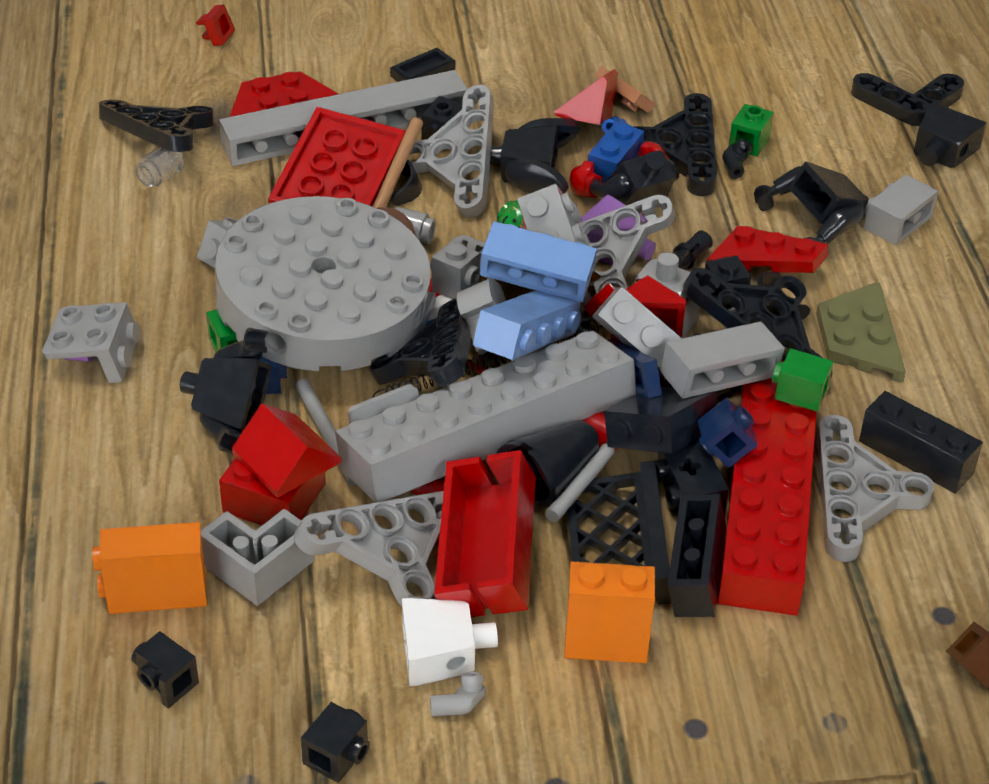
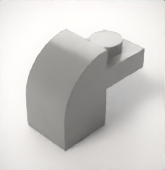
[457,278,506,354]

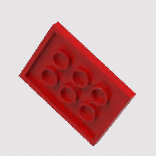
[268,107,406,206]

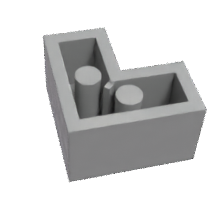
[201,509,315,606]

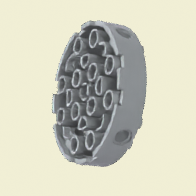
[215,196,431,371]

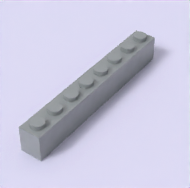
[219,70,467,166]

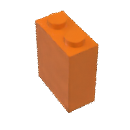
[92,522,207,614]
[564,562,655,663]

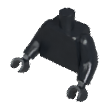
[754,161,869,244]
[179,328,273,455]

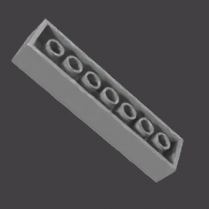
[335,330,636,503]

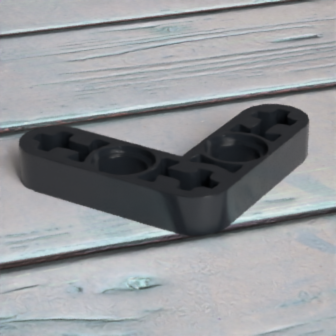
[851,73,964,126]

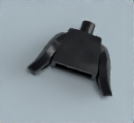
[490,118,579,194]

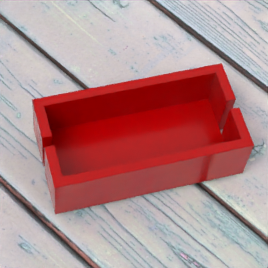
[434,450,536,618]

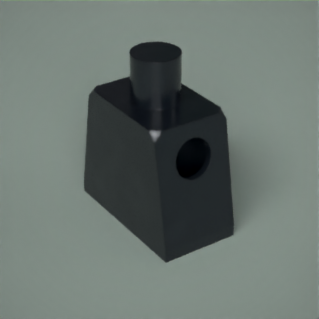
[914,102,987,168]

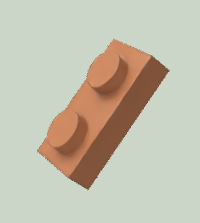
[595,65,656,114]

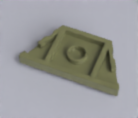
[816,283,906,382]

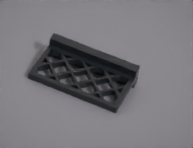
[568,461,671,605]

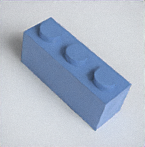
[480,221,597,303]

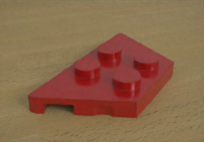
[229,71,338,117]

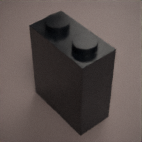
[604,387,717,454]

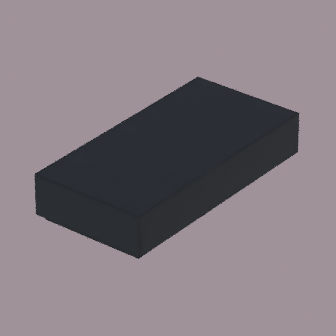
[390,48,456,82]

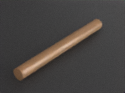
[372,117,423,208]

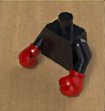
[569,142,679,205]

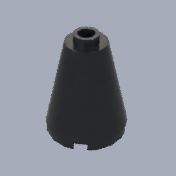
[496,420,599,512]

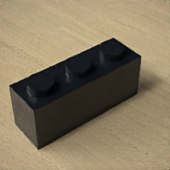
[859,391,983,494]
[667,494,726,617]

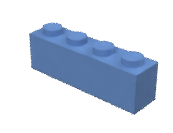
[473,290,581,360]

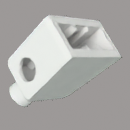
[402,598,498,687]

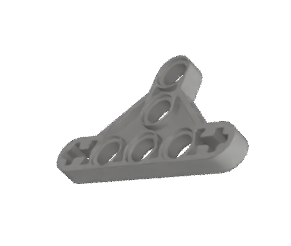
[409,85,494,218]
[579,195,675,293]
[817,415,934,562]
[294,491,444,606]

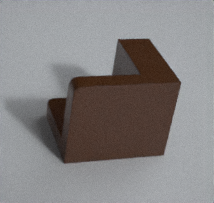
[946,622,989,690]

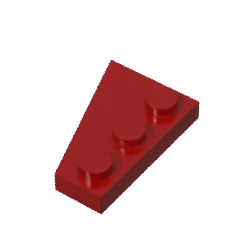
[706,225,829,273]

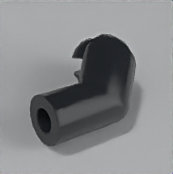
[722,138,752,179]

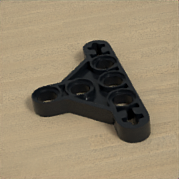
[632,93,717,196]
[99,99,213,152]
[683,268,833,377]
[369,297,471,387]

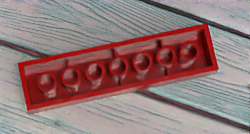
[717,361,816,616]

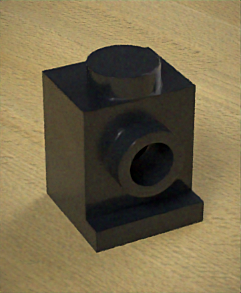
[131,631,199,709]

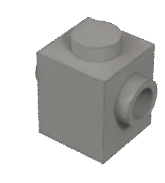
[430,241,480,299]

